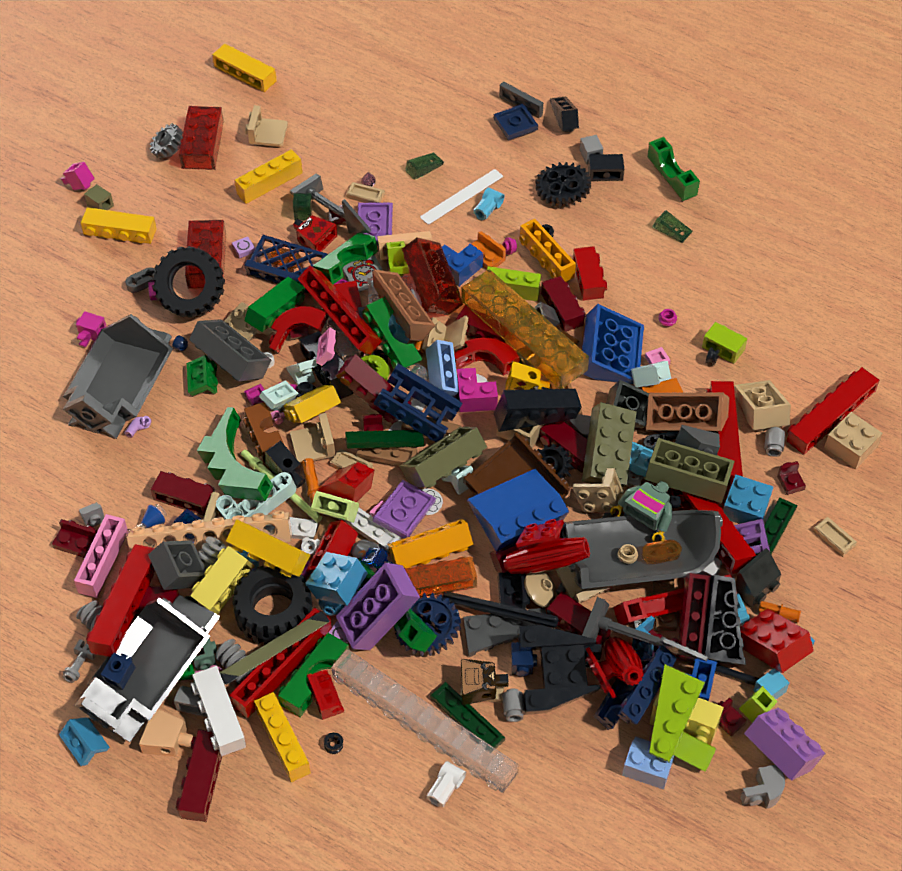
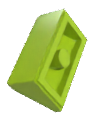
[673,732,716,771]

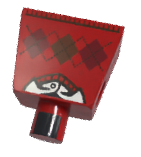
[293,216,337,252]

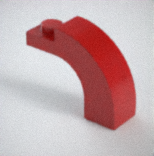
[269,306,329,353]
[454,338,520,376]

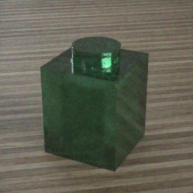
[293,193,313,221]

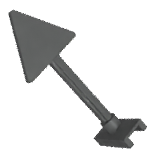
[290,173,371,234]
[582,597,708,661]

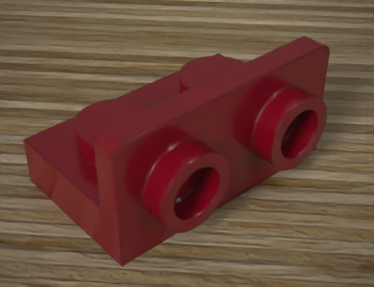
[52,519,97,558]

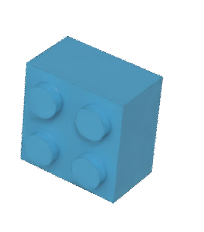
[723,475,774,524]
[305,552,368,606]

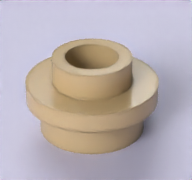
[617,544,638,564]

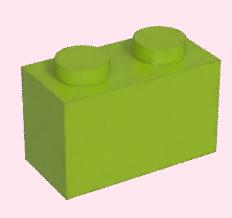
[702,322,748,364]

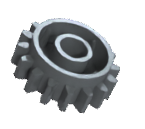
[150,123,183,159]

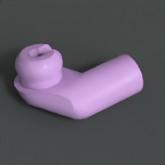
[124,416,151,438]

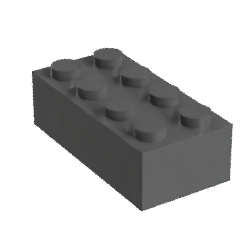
[189,319,271,382]

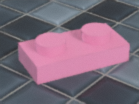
[316,327,336,366]

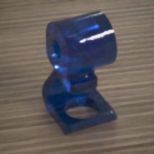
[361,547,393,573]

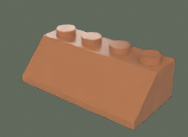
[372,269,435,341]
[646,393,729,431]

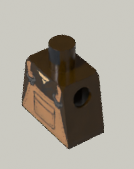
[461,659,509,705]

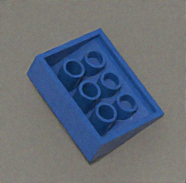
[580,304,644,384]
[467,469,570,552]

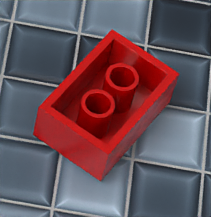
[740,608,814,673]

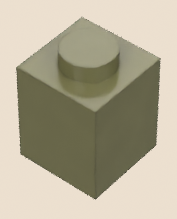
[84,184,114,210]

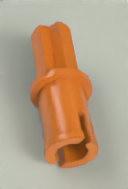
[759,601,801,623]

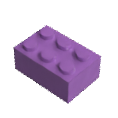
[744,707,825,781]

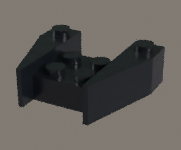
[517,625,601,715]

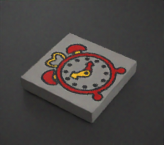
[342,255,383,292]

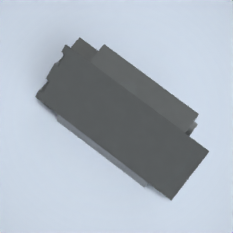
[63,314,173,439]
[74,595,220,742]

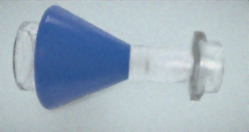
[125,504,167,537]

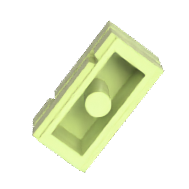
[311,491,359,523]

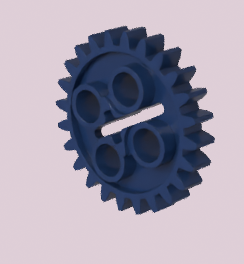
[394,593,461,656]

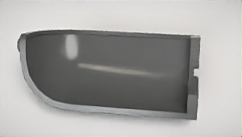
[561,510,723,589]

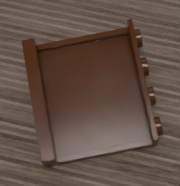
[463,432,570,499]

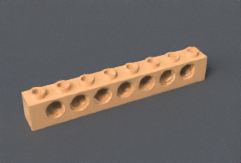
[127,511,292,552]

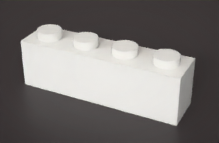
[191,666,246,756]

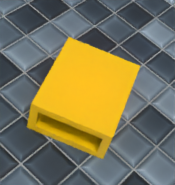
[283,385,341,423]

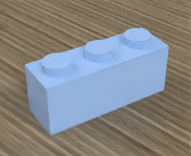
[426,340,459,397]

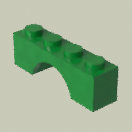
[647,137,700,201]
[313,232,378,285]
[362,297,422,370]
[278,633,349,717]

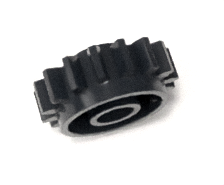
[538,444,574,480]

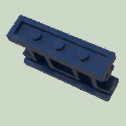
[374,364,463,442]
[594,645,677,730]

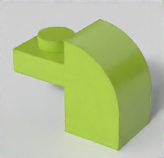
[386,241,409,276]

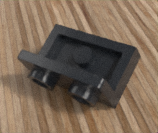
[497,572,530,609]

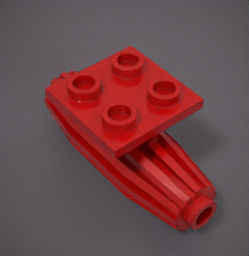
[504,519,590,574]
[586,636,644,699]

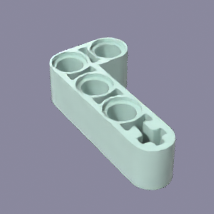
[216,472,296,519]

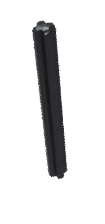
[443,591,558,628]

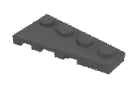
[463,608,546,657]

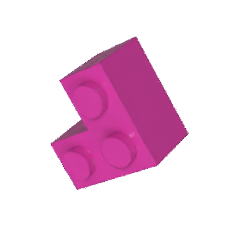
[457,368,498,413]

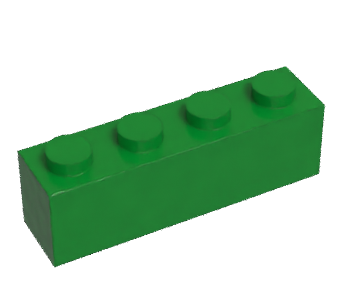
[244,277,306,332]

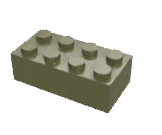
[582,402,637,488]
[399,427,487,489]
[645,438,734,503]

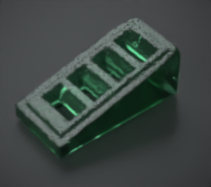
[405,153,444,179]
[653,210,693,243]

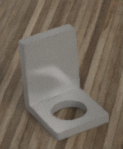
[79,502,105,527]

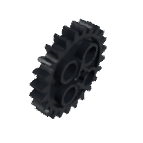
[535,162,591,207]

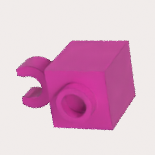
[61,161,95,190]
[76,311,107,347]

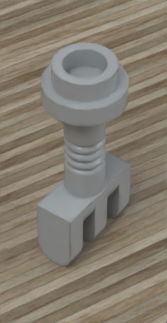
[63,639,97,683]

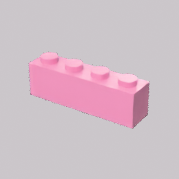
[74,514,128,598]

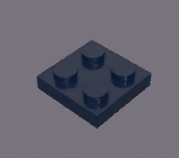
[493,104,538,140]

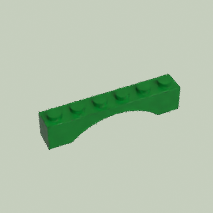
[357,561,437,652]

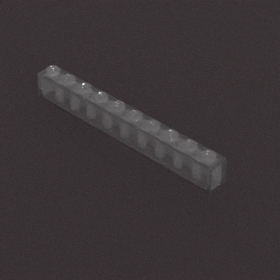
[331,649,519,793]

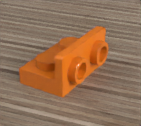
[472,231,506,269]

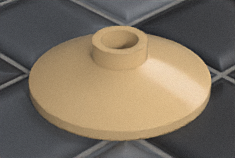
[524,572,557,608]

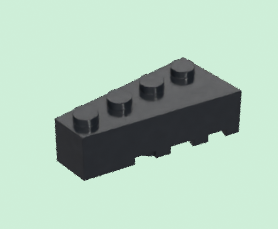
[299,331,353,400]
[702,575,746,666]

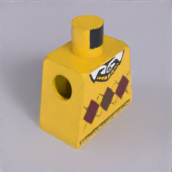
[505,362,550,390]

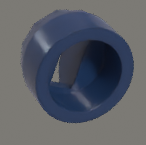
[172,335,188,351]

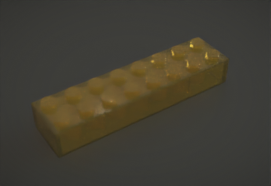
[462,269,589,389]

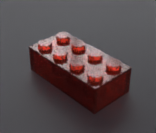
[179,106,224,170]
[185,220,226,289]
[402,238,464,315]

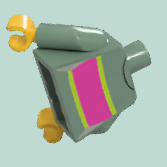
[610,481,672,544]

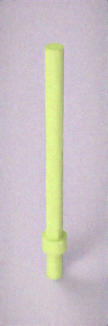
[241,450,322,523]

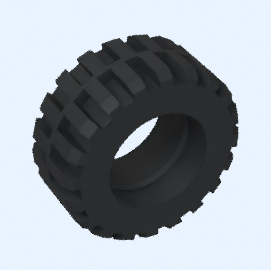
[152,246,225,318]
[232,566,313,645]

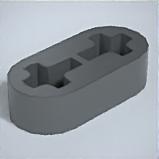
[125,267,156,293]

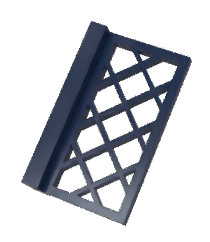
[244,235,328,294]

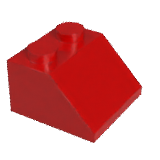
[318,462,375,503]

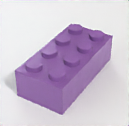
[336,563,420,650]

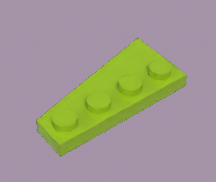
[649,665,705,763]

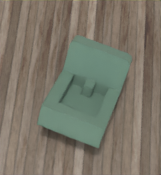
[193,634,217,670]

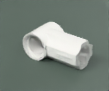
[427,761,466,807]

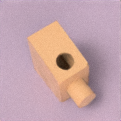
[139,709,195,756]

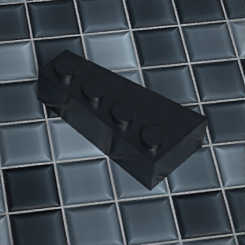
[494,389,582,432]

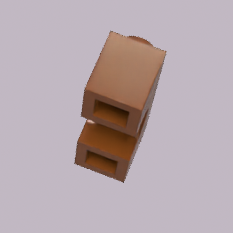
[242,402,284,463]

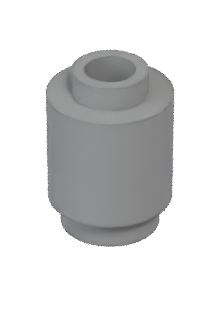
[764,427,785,457]
[502,688,525,722]

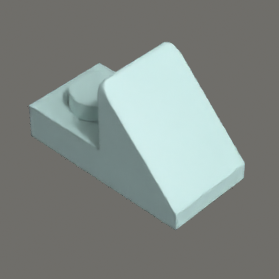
[286,359,317,385]
[631,360,671,387]
[259,380,298,411]
[442,465,473,495]

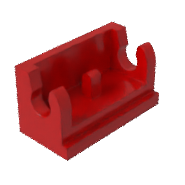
[307,670,344,720]

